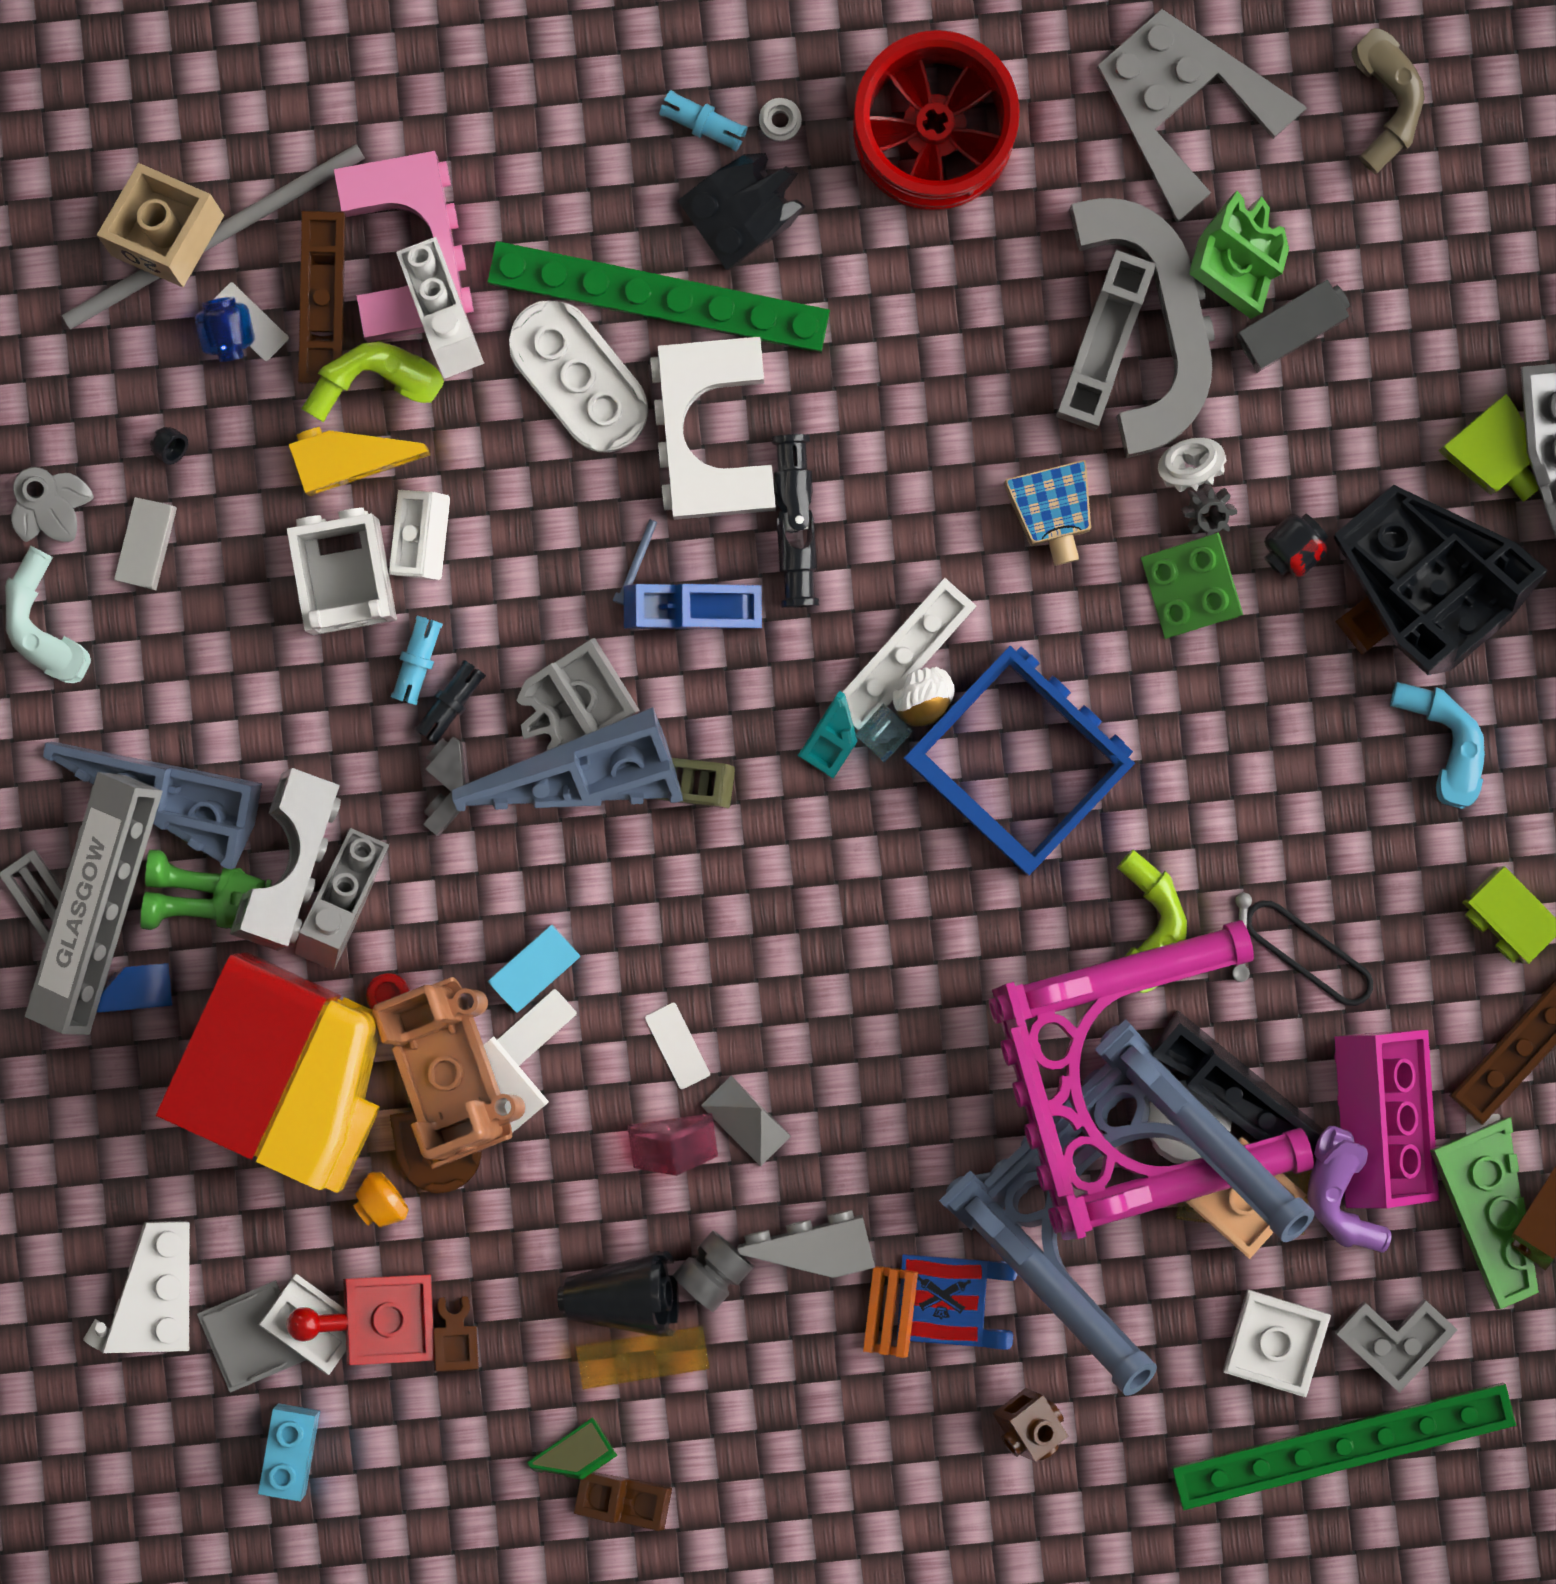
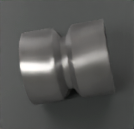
[673,1230,754,1312]

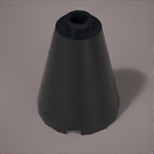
[557,1251,679,1337]

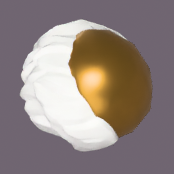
[893,666,955,726]

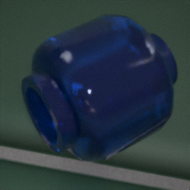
[194,296,255,362]

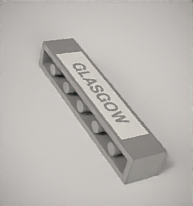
[25,772,163,1035]

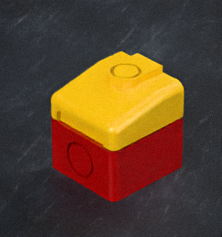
[155,952,380,1193]

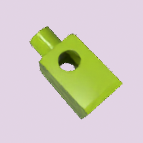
[1438,394,1539,502]

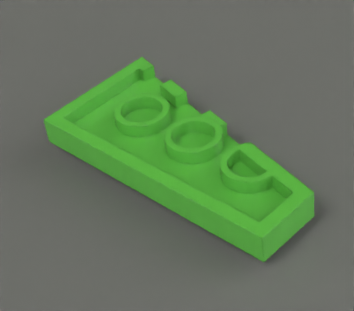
[1430,1117,1539,1309]

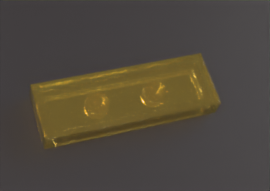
[576,1325,710,1389]

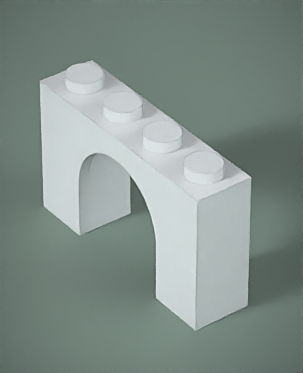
[650,337,776,520]

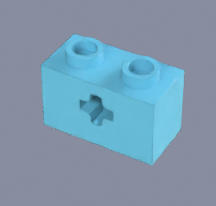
[258,1403,320,1502]

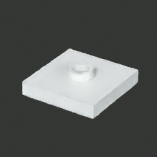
[1223,1289,1331,1397]

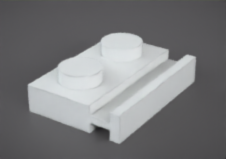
[258,1274,346,1375]

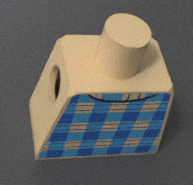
[1004,460,1091,566]

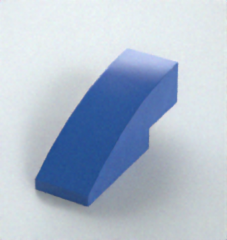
[624,584,762,629]

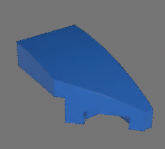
[96,963,172,1013]

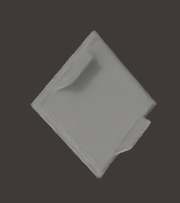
[197,1280,306,1393]

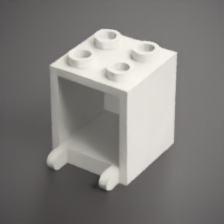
[287,508,397,635]

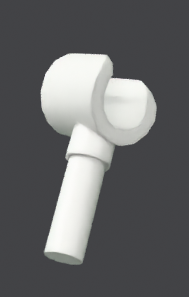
[83,1319,110,1351]

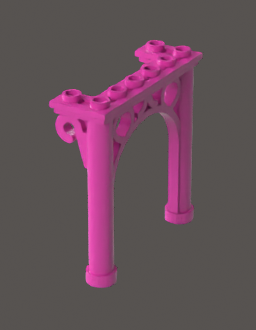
[989,920,1314,1240]

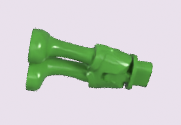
[140,849,273,930]

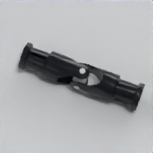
[772,434,819,608]

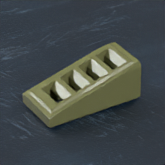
[655,758,735,809]

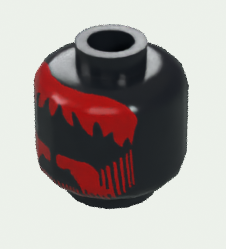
[1264,514,1329,577]

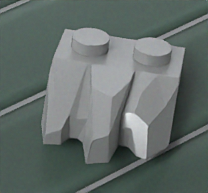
[516,638,640,750]

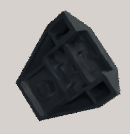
[1334,485,1547,675]

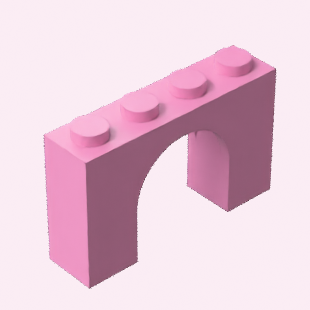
[334,151,474,342]

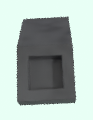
[423,737,466,836]

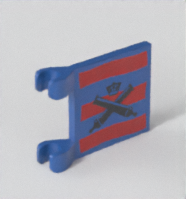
[897,1254,1018,1350]

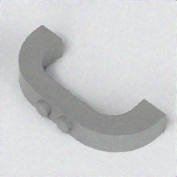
[1069,198,1215,458]

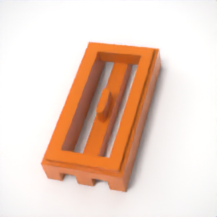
[863,1266,918,1358]

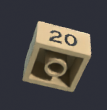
[97,163,224,287]

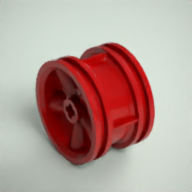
[853,30,1020,210]

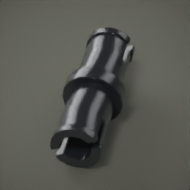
[414,660,486,745]

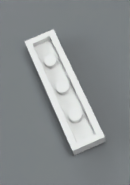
[843,578,976,734]

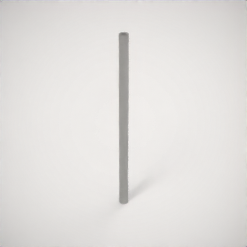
[62,144,365,330]

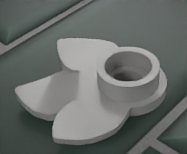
[11,467,94,542]

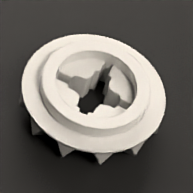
[1158,438,1227,492]

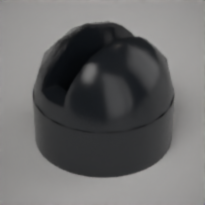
[150,427,188,465]

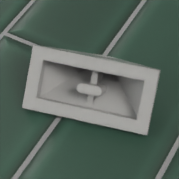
[701,1076,791,1166]

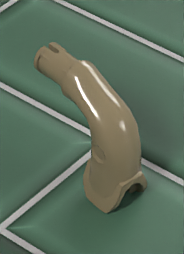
[1351,28,1425,174]

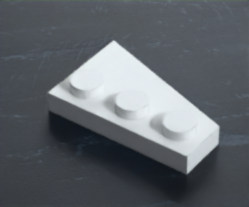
[101,1221,190,1353]

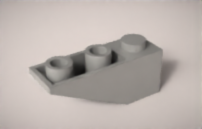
[295,828,389,971]
[737,1210,875,1278]

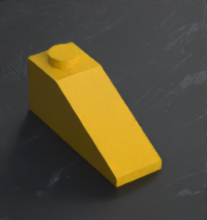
[289,427,430,496]

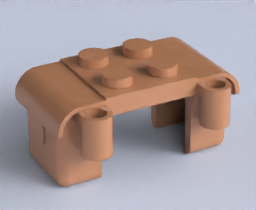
[372,977,525,1169]

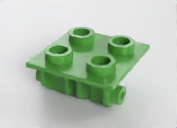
[1141,533,1243,639]

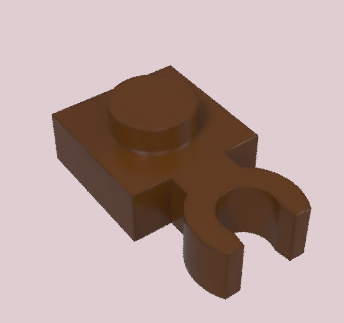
[433,1296,479,1373]

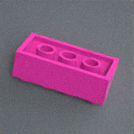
[1334,1030,1439,1208]

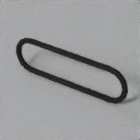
[1247,900,1373,1006]

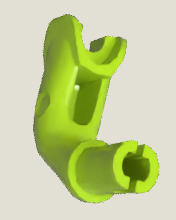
[301,341,444,422]
[1117,849,1187,993]

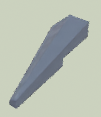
[452,707,683,811]
[43,741,262,869]

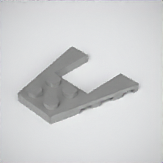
[1097,9,1307,223]

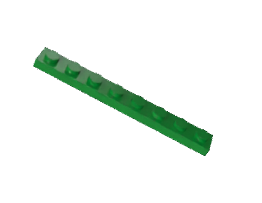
[487,241,830,353]
[1172,1382,1516,1511]

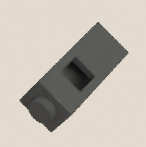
[1235,279,1350,373]

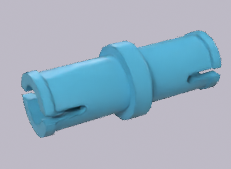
[659,90,748,152]
[391,615,443,705]

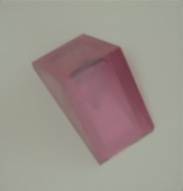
[627,1113,718,1176]

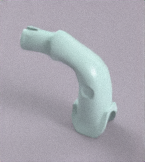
[5,545,91,683]

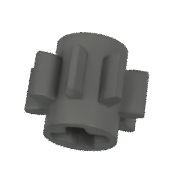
[1181,484,1237,536]

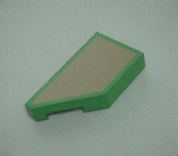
[527,1418,617,1480]

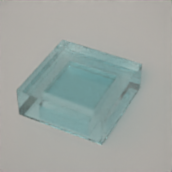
[855,703,912,763]

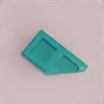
[798,690,858,779]

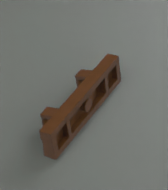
[298,211,346,384]

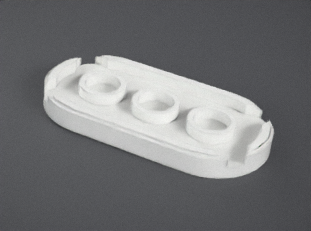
[509,301,648,452]

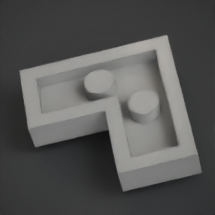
[1335,1299,1457,1393]

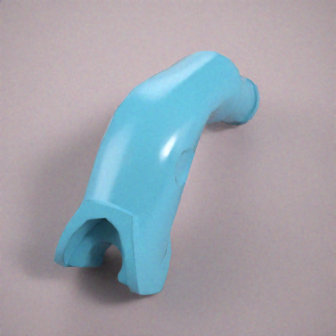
[1390,682,1485,809]

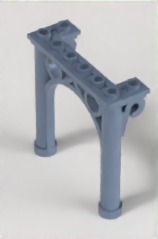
[939,1019,1315,1396]

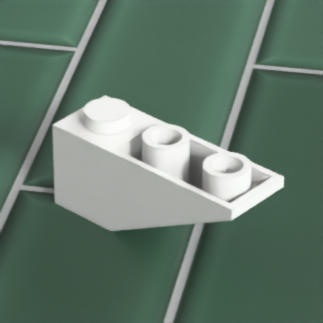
[396,237,484,379]

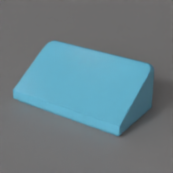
[487,924,581,1013]

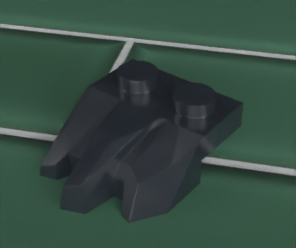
[677,153,805,270]

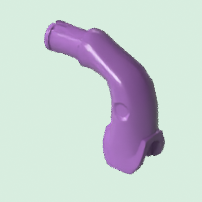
[1307,1126,1392,1253]

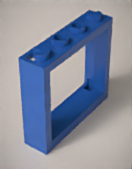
[903,646,1135,876]

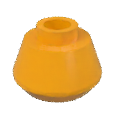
[353,1172,409,1227]

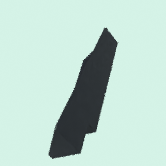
[1152,1010,1324,1156]

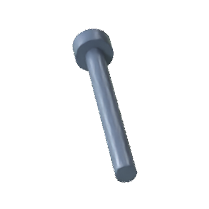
[613,519,657,606]

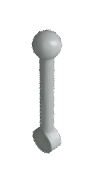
[1232,892,1252,982]

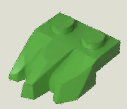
[1189,191,1289,319]

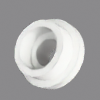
[759,98,802,141]

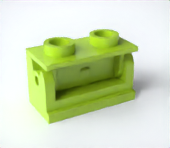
[1462,866,1556,964]

